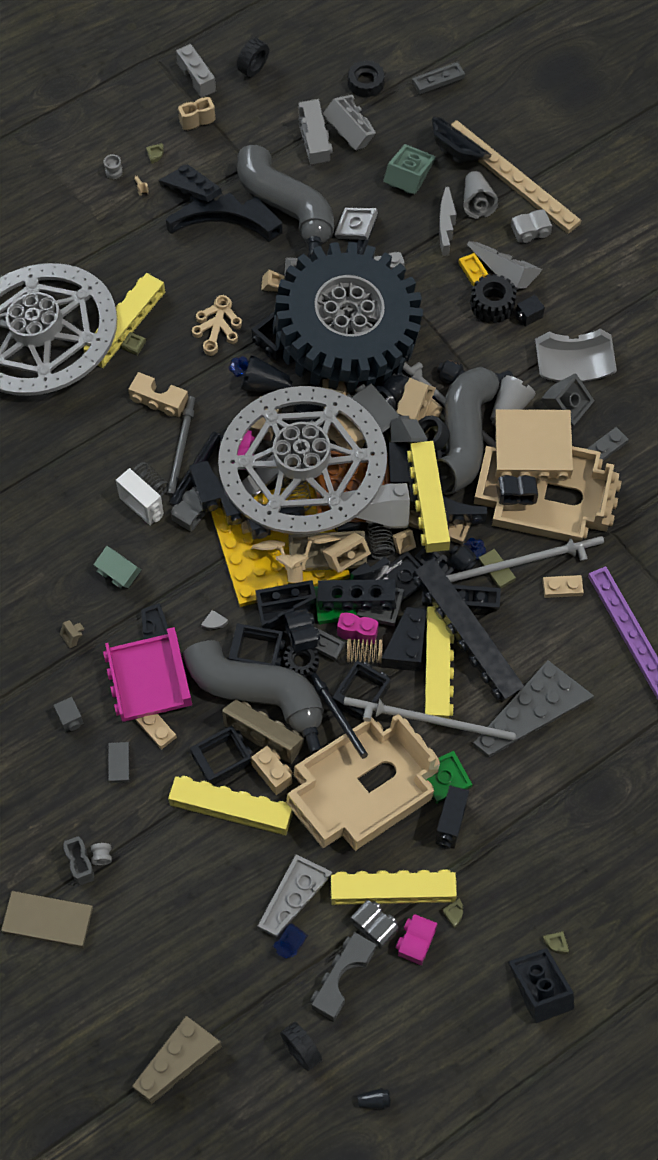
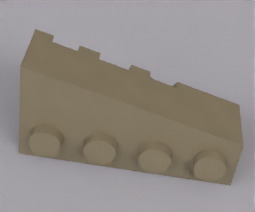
[132,1016,222,1104]

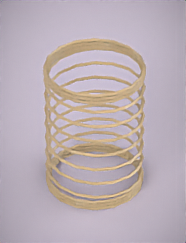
[347,639,382,663]

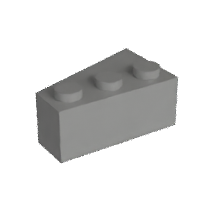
[323,95,376,150]
[299,99,333,164]

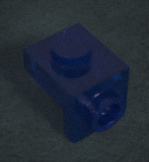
[273,923,308,958]

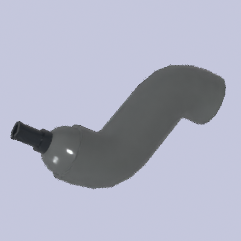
[237,145,334,259]
[437,367,513,495]
[183,640,324,755]

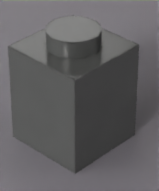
[54,697,84,732]

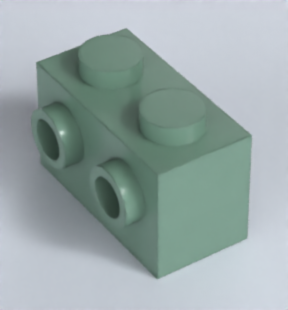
[93,546,141,588]

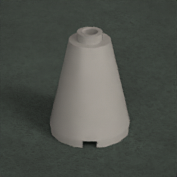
[464,171,498,218]
[490,375,536,427]

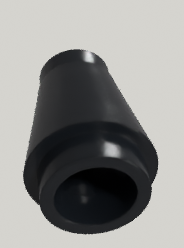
[358,1088,391,1110]

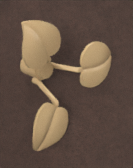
[251,534,341,583]

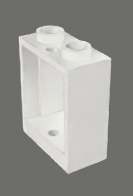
[116,468,164,525]

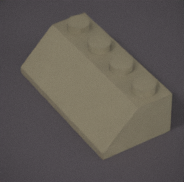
[222,700,304,764]

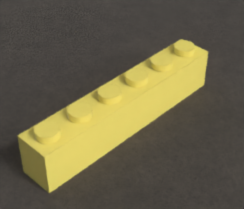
[83,273,165,368]
[407,441,450,553]
[425,606,454,719]
[168,776,293,835]
[331,870,457,905]

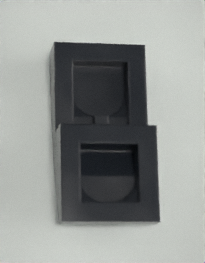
[414,546,455,576]
[350,557,390,580]

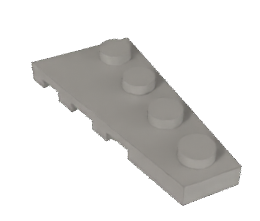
[258,855,333,938]

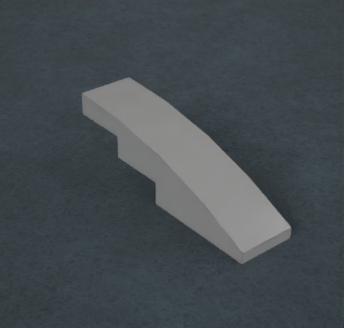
[439,187,456,256]

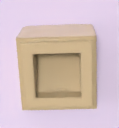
[261,270,284,291]

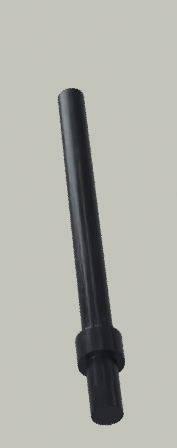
[310,673,368,759]

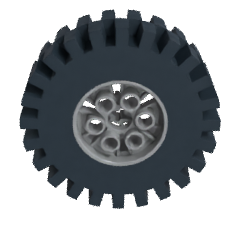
[273,242,423,393]

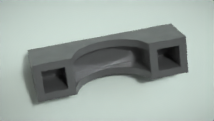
[311,932,376,1022]

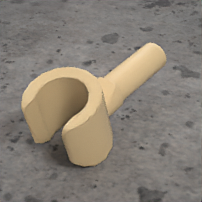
[134,176,149,196]

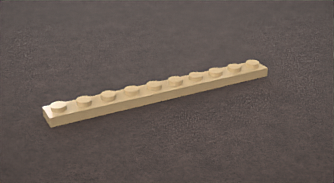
[451,120,581,234]

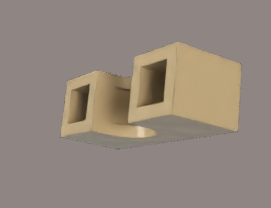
[128,372,188,418]

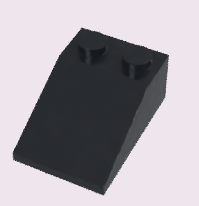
[509,948,575,1024]

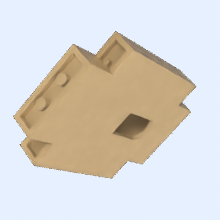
[474,446,622,543]
[286,714,440,851]

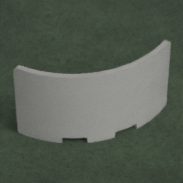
[535,329,617,382]

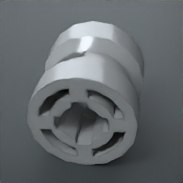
[104,155,122,179]

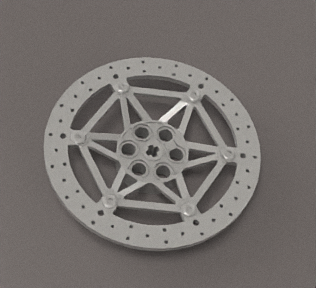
[0,263,117,396]
[218,386,387,534]

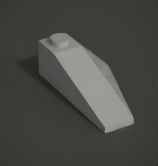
[467,241,542,290]
[330,483,410,528]

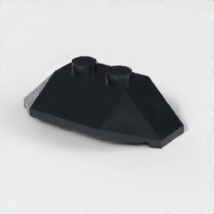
[432,116,492,164]

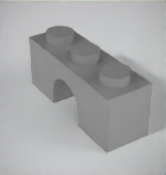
[176,44,216,98]

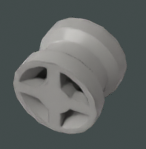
[91,843,112,865]

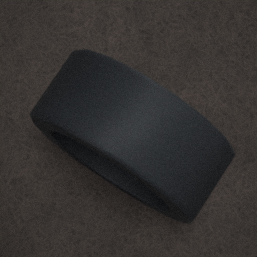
[414,415,449,452]

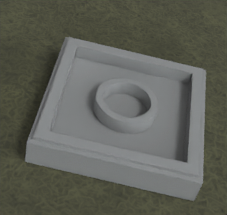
[334,208,378,240]

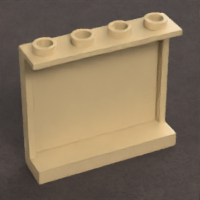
[494,409,573,480]

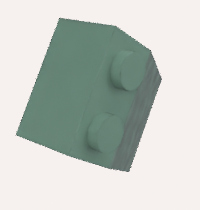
[383,144,436,194]

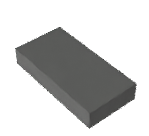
[108,742,129,783]

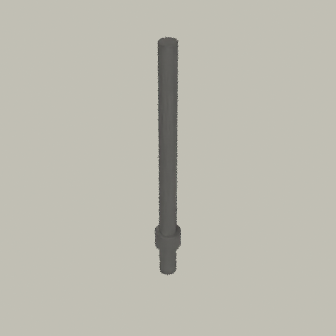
[167,396,195,496]

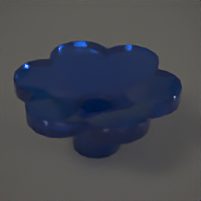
[229,356,249,376]
[463,538,486,560]

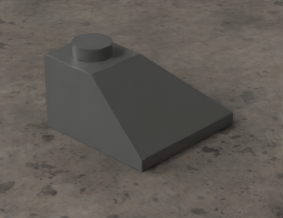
[541,374,594,426]

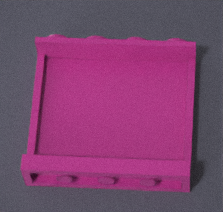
[103,627,192,722]

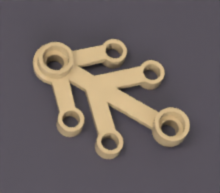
[192,295,242,356]

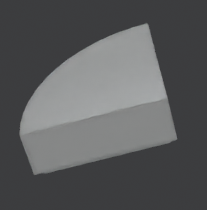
[201,610,228,630]

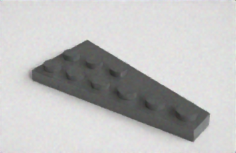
[473,660,594,758]

